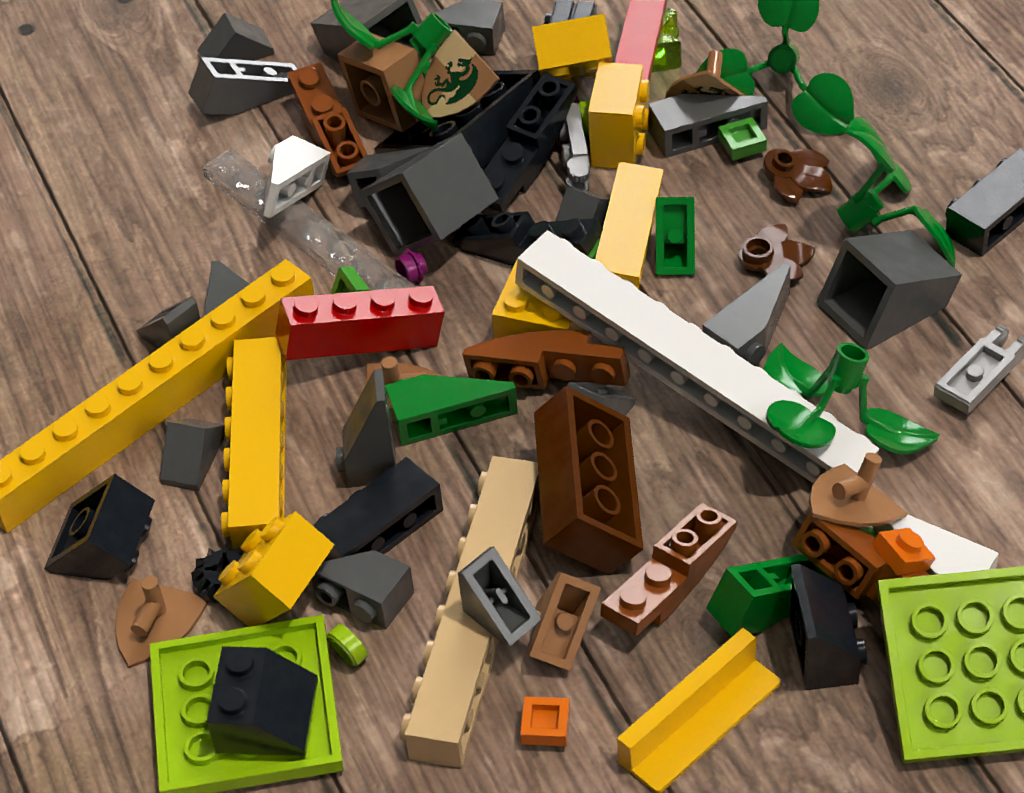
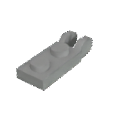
[558,103,590,191]
[934,325,1024,415]

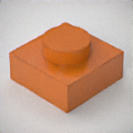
[871,528,936,576]
[520,696,570,747]

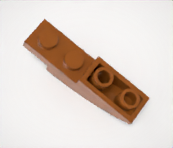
[287,62,368,178]
[462,330,630,390]
[600,503,738,636]
[791,512,930,605]

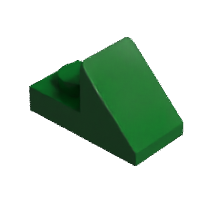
[656,197,695,275]

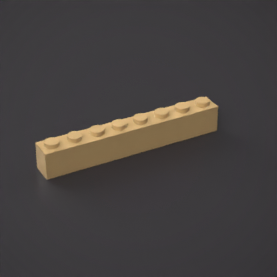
[400,456,540,769]

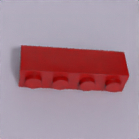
[275,286,445,361]

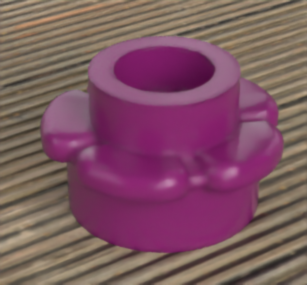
[394,249,427,286]

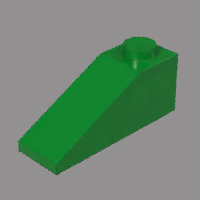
[385,374,518,446]
[706,554,834,636]

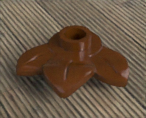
[763,148,833,204]
[739,224,815,282]

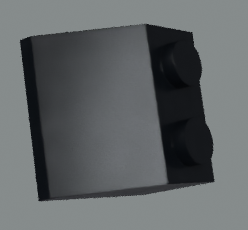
[44,474,155,581]
[789,564,867,691]
[207,646,318,756]

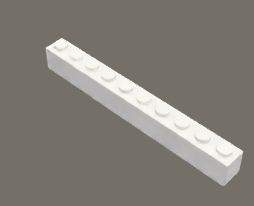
[515,230,880,483]

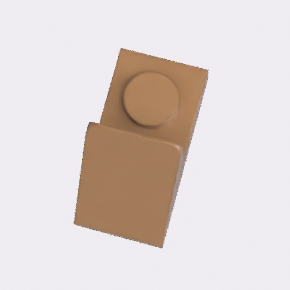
[526,572,601,671]

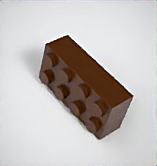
[534,386,644,575]

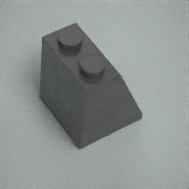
[310,0,436,63]
[358,133,499,257]
[816,230,962,349]

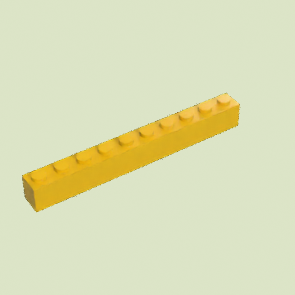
[0,259,315,533]

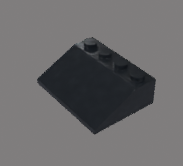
[374,69,541,168]

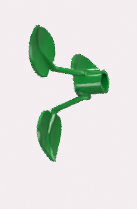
[331,0,453,132]
[696,0,855,135]
[837,117,956,267]
[763,343,940,455]

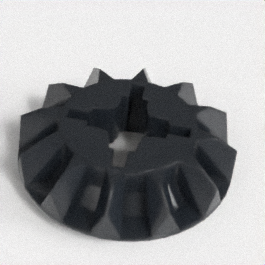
[191,543,245,604]

